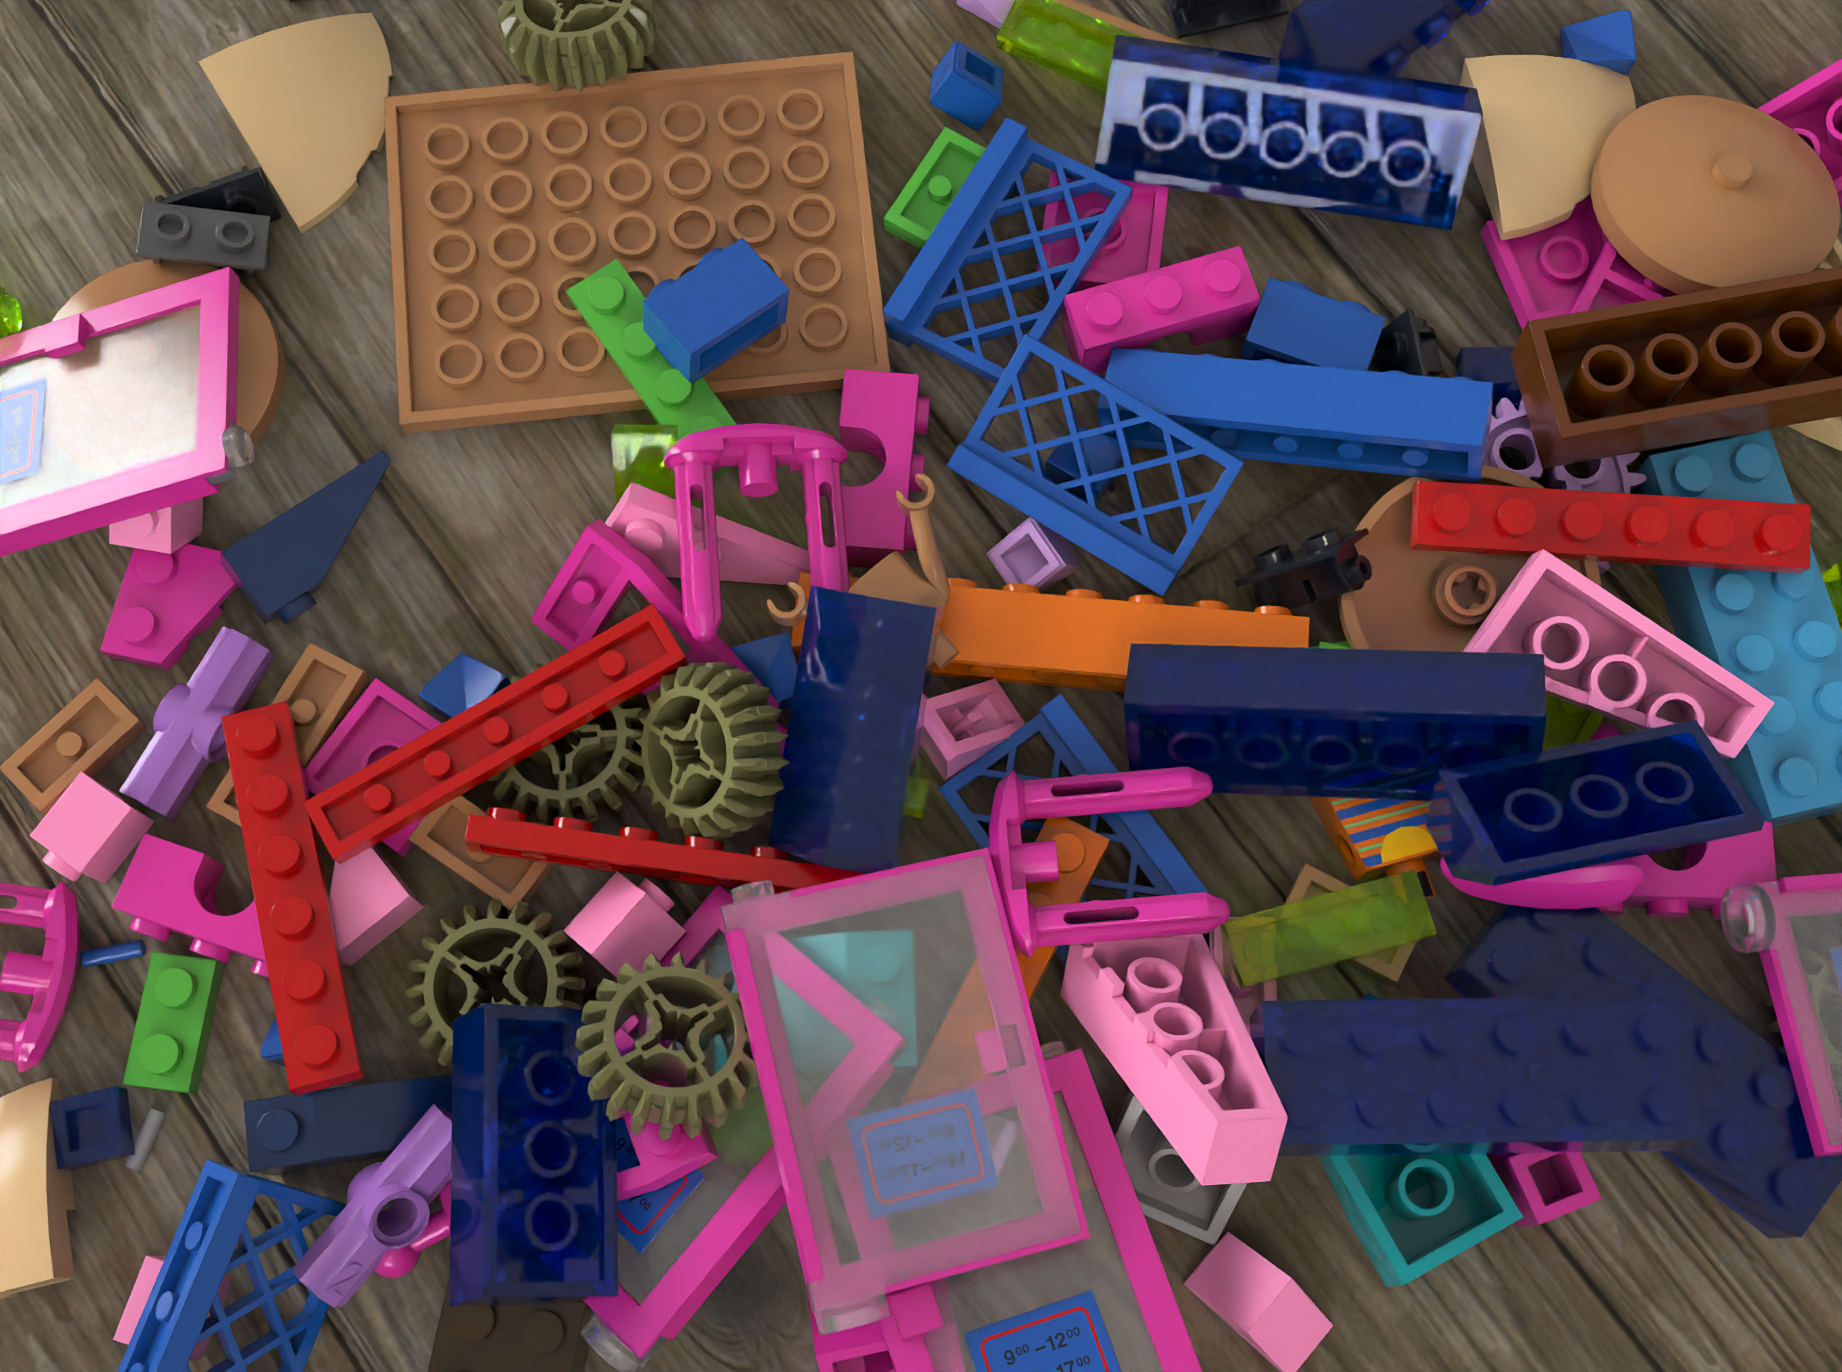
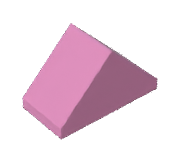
[912,679,1026,782]
[329,845,424,966]
[1183,1231,1333,1372]

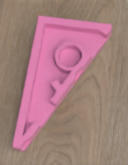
[605,482,810,585]

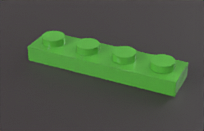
[566,259,737,480]

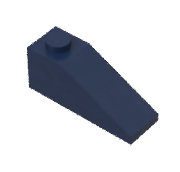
[220,450,391,625]
[244,1073,472,1175]

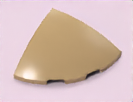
[198,12,394,233]
[1458,55,1636,241]
[0,1077,76,1300]

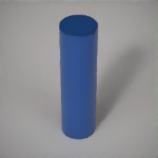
[81,939,146,967]

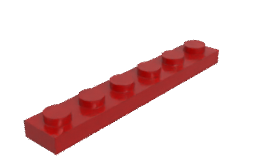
[1410,481,1811,574]
[303,604,688,864]
[221,701,365,1096]
[464,807,868,896]

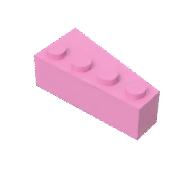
[1456,549,1775,758]
[1060,934,1288,1186]

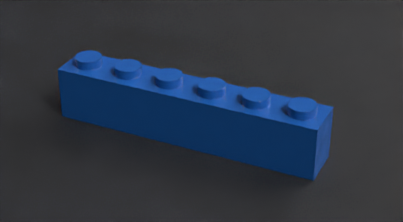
[1097,348,1493,483]

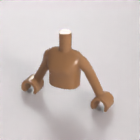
[767,474,960,669]

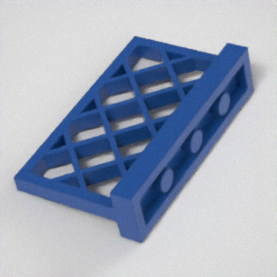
[882,117,1133,392]
[947,334,1245,596]
[938,694,1210,965]
[117,1159,347,1372]

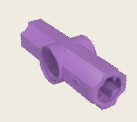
[119,626,275,821]
[292,1104,482,1308]

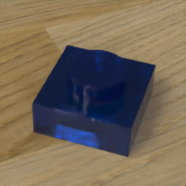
[1456,347,1522,413]
[50,1086,135,1171]

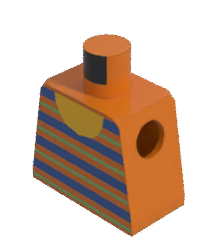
[1307,743,1452,908]

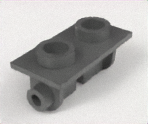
[136,201,270,275]

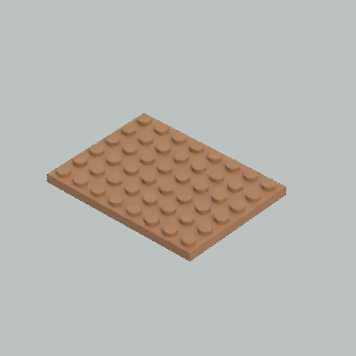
[384,51,890,434]

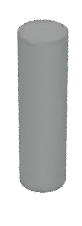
[125,1108,167,1171]

